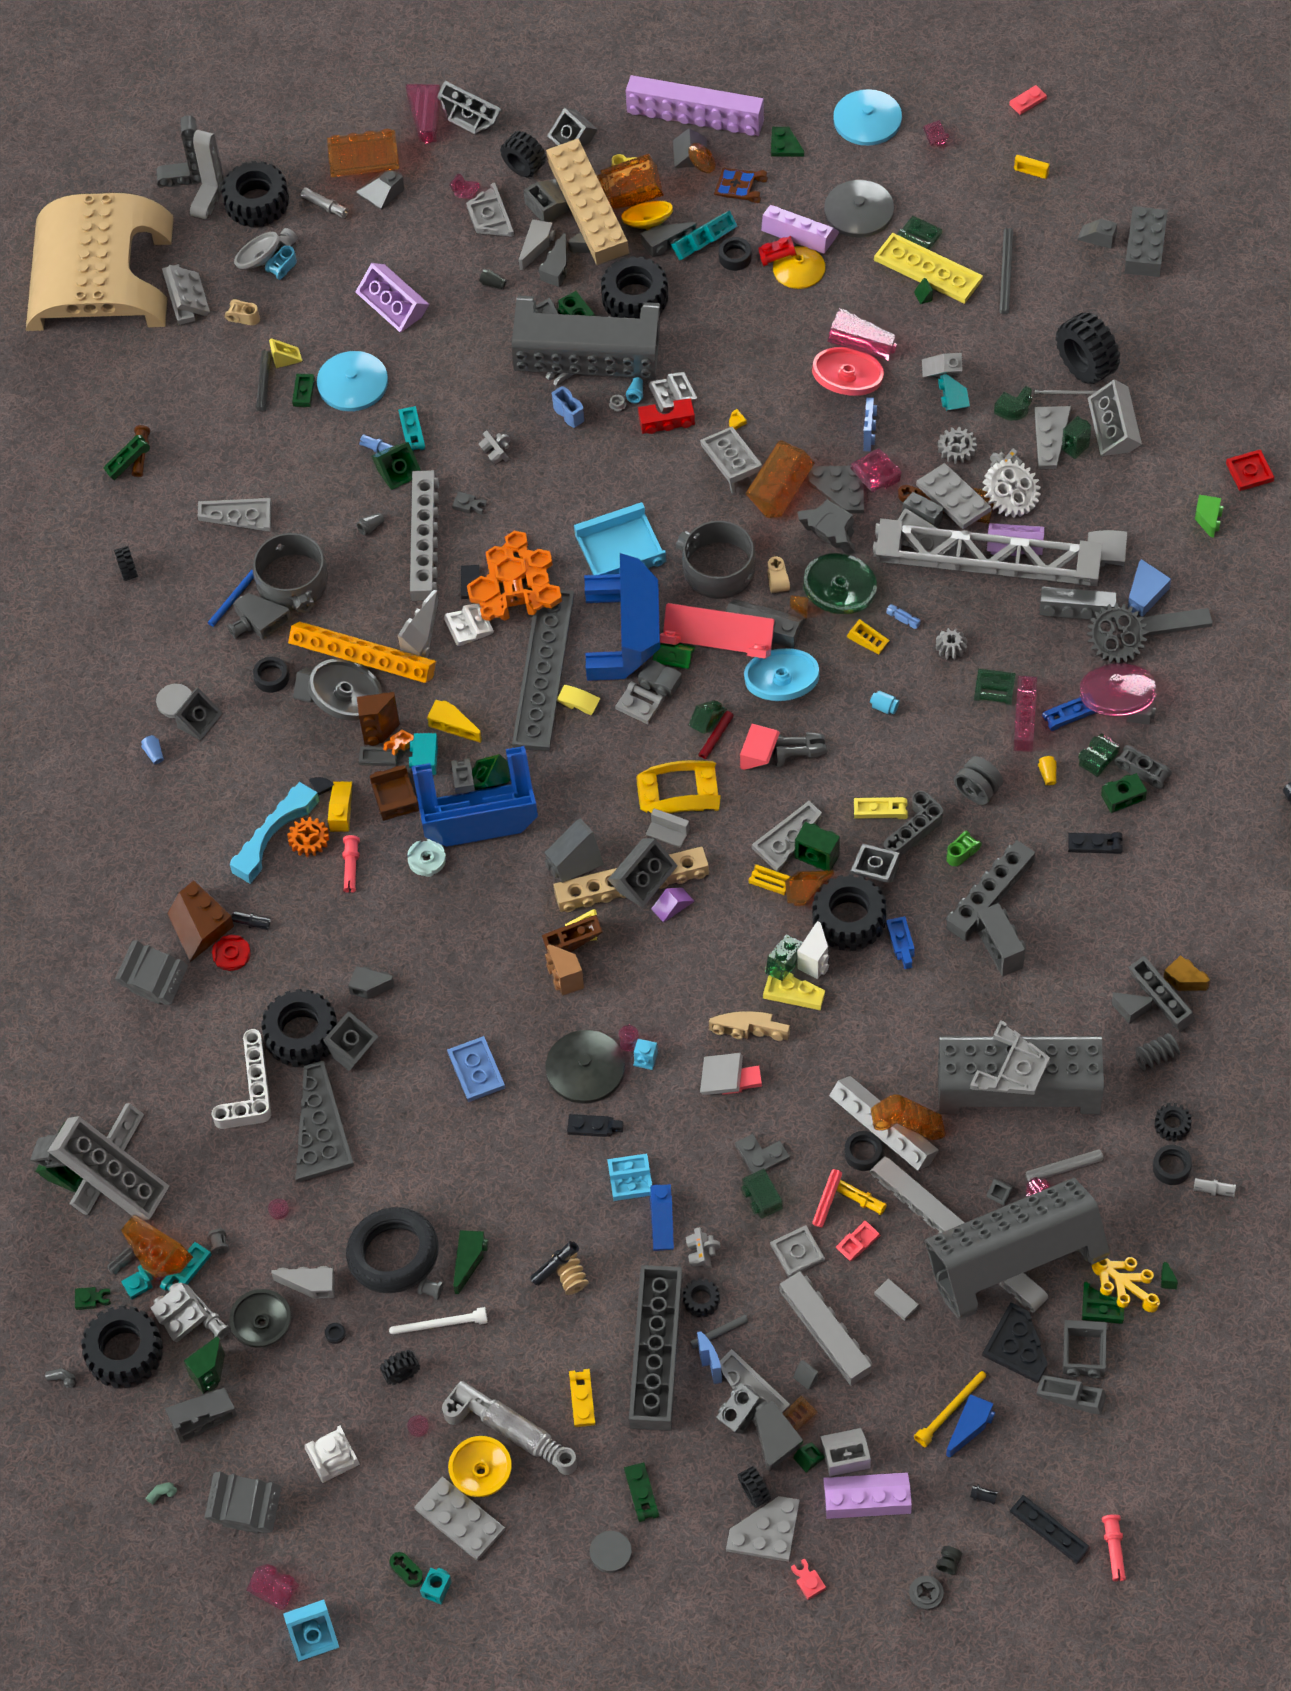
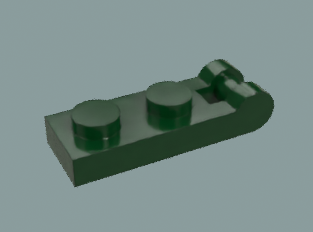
[103,435,150,481]
[624,1462,659,1522]

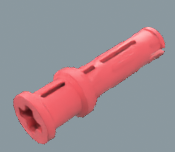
[342,835,360,892]
[1101,1515,1126,1581]

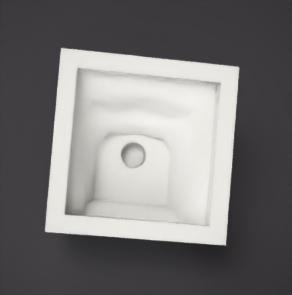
[305,1426,360,1483]

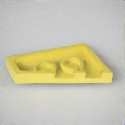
[763,964,825,1010]

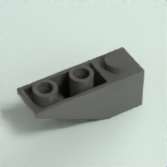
[641,222,696,257]
[538,233,567,287]

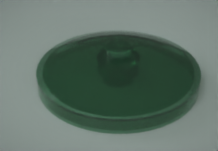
[803,553,877,614]

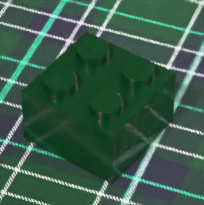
[795,822,840,873]

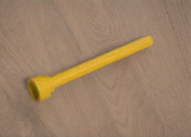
[914,1371,986,1447]

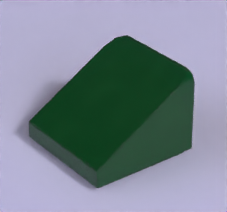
[914,278,933,304]
[1161,1262,1178,1290]
[793,1442,825,1473]

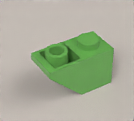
[1195,495,1223,538]

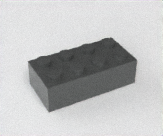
[1124,206,1168,277]

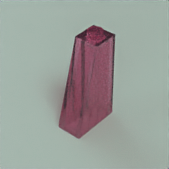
[406,84,440,143]
[827,308,897,360]

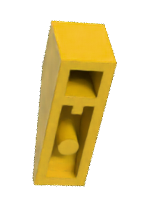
[427,700,482,743]
[328,782,352,832]

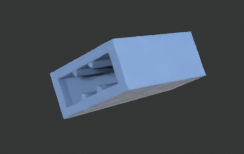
[1128,559,1171,617]

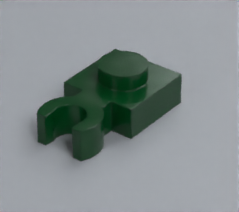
[75,1287,111,1310]

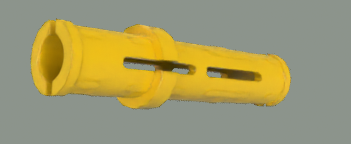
[836,1180,887,1215]

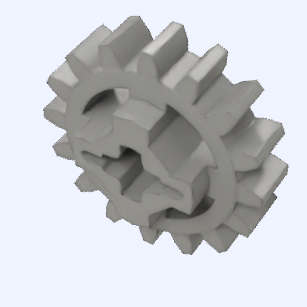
[938,427,977,464]

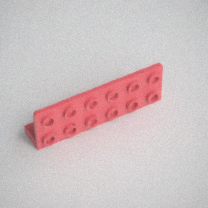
[660,603,775,659]

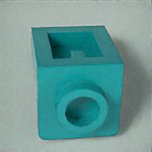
[121,1265,153,1300]

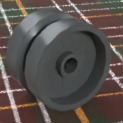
[954,756,1003,805]

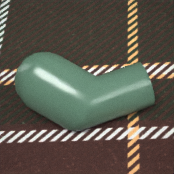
[145,1482,177,1505]

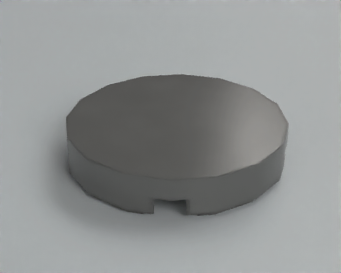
[589,1530,632,1573]

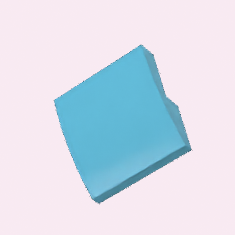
[607,1154,652,1201]

